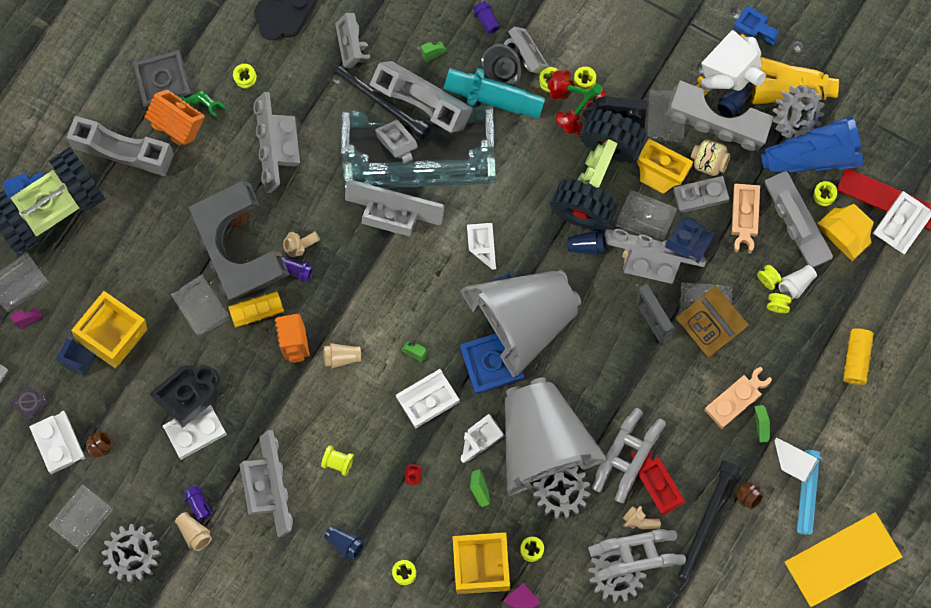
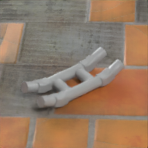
[592,408,666,503]
[588,529,686,582]

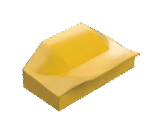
[636,139,693,194]
[817,204,874,261]

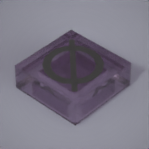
[10,384,48,421]

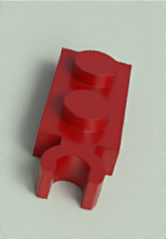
[631,450,685,516]

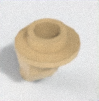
[283,231,320,257]
[623,506,661,529]

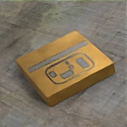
[675,285,748,358]

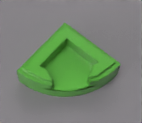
[421,42,447,63]
[401,341,427,363]
[755,405,770,442]
[470,469,490,507]

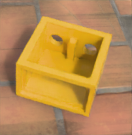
[71,291,148,369]
[453,533,510,594]

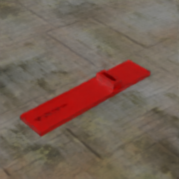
[837,169,931,231]

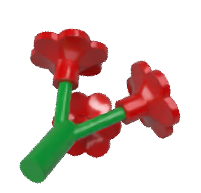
[547,70,609,135]

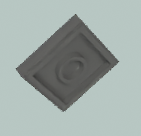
[132,50,192,110]
[636,284,674,345]

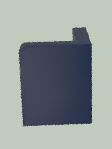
[56,337,97,377]

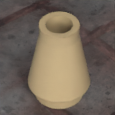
[323,343,361,369]
[175,512,212,551]

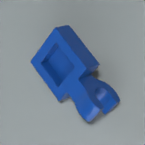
[733,6,779,46]
[3,172,45,206]

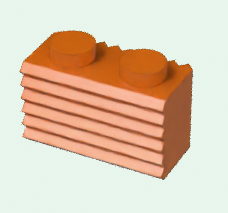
[144,89,205,145]
[275,314,310,363]

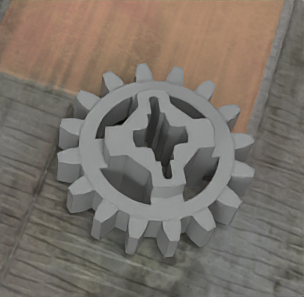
[772,84,825,139]
[533,466,590,519]
[102,524,161,583]
[588,547,646,603]

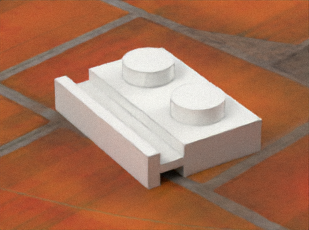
[873,191,931,254]
[396,369,460,429]
[163,405,227,460]
[29,411,85,474]

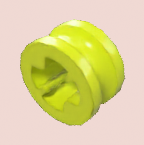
[233,64,257,88]
[539,67,558,92]
[574,67,596,90]
[813,181,837,207]
[757,265,782,290]
[767,293,792,313]
[520,537,544,562]
[392,560,416,585]

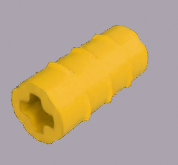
[228,291,284,328]
[843,329,874,385]

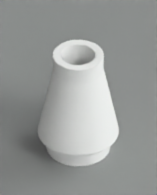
[778,265,817,300]

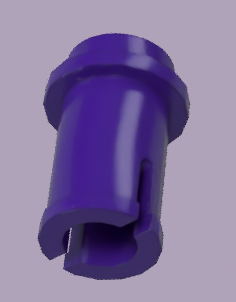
[473,1,501,34]
[283,257,313,282]
[184,486,213,521]

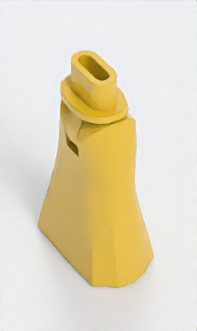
[752,57,839,104]

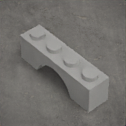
[370,61,473,132]
[665,80,774,151]
[66,116,174,177]

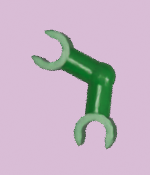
[178,91,226,119]

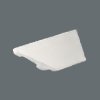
[467,223,496,270]
[461,414,505,464]
[775,438,818,483]

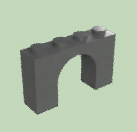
[189,181,290,300]

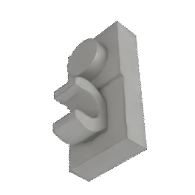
[335,13,370,69]
[504,26,549,74]
[375,120,418,164]
[673,176,729,213]

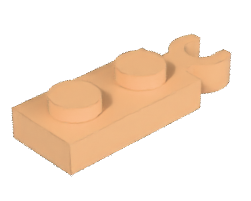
[731,184,760,253]
[705,367,772,429]

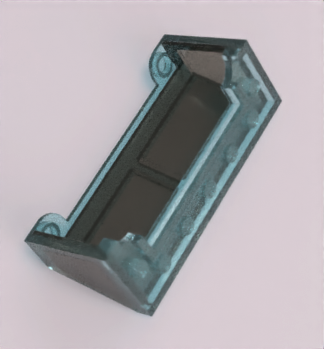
[341,106,496,190]

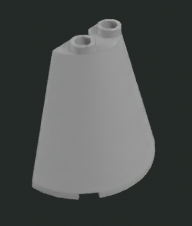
[460,270,581,378]
[505,377,607,497]

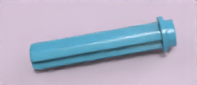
[797,450,822,535]

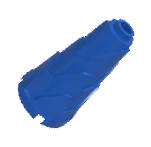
[761,116,863,173]

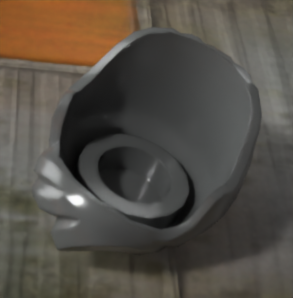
[481,44,521,87]

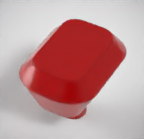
[405,464,422,485]

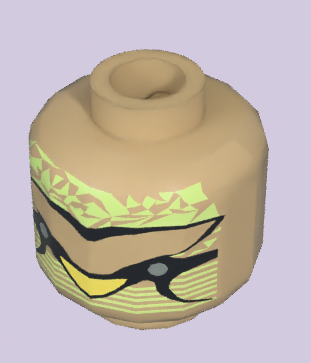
[691,139,730,176]

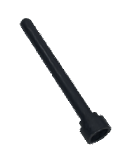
[335,66,432,142]
[678,460,741,581]

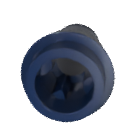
[717,84,752,118]
[567,230,605,255]
[324,525,365,560]

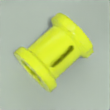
[321,445,354,476]

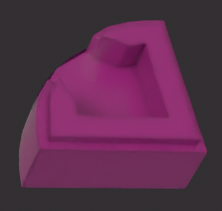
[11,308,43,330]
[503,583,541,608]

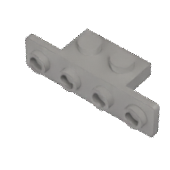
[253,92,300,193]
[764,171,833,268]
[345,180,445,236]
[605,229,706,284]
[240,430,293,537]

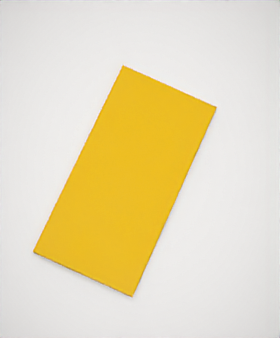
[784,512,902,607]

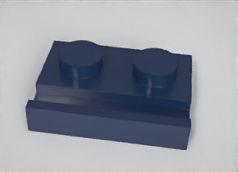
[665,217,716,263]

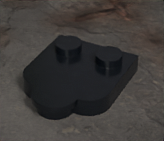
[254,0,317,41]
[583,96,648,130]
[149,365,219,428]

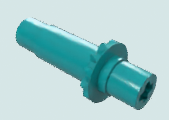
[443,67,545,119]

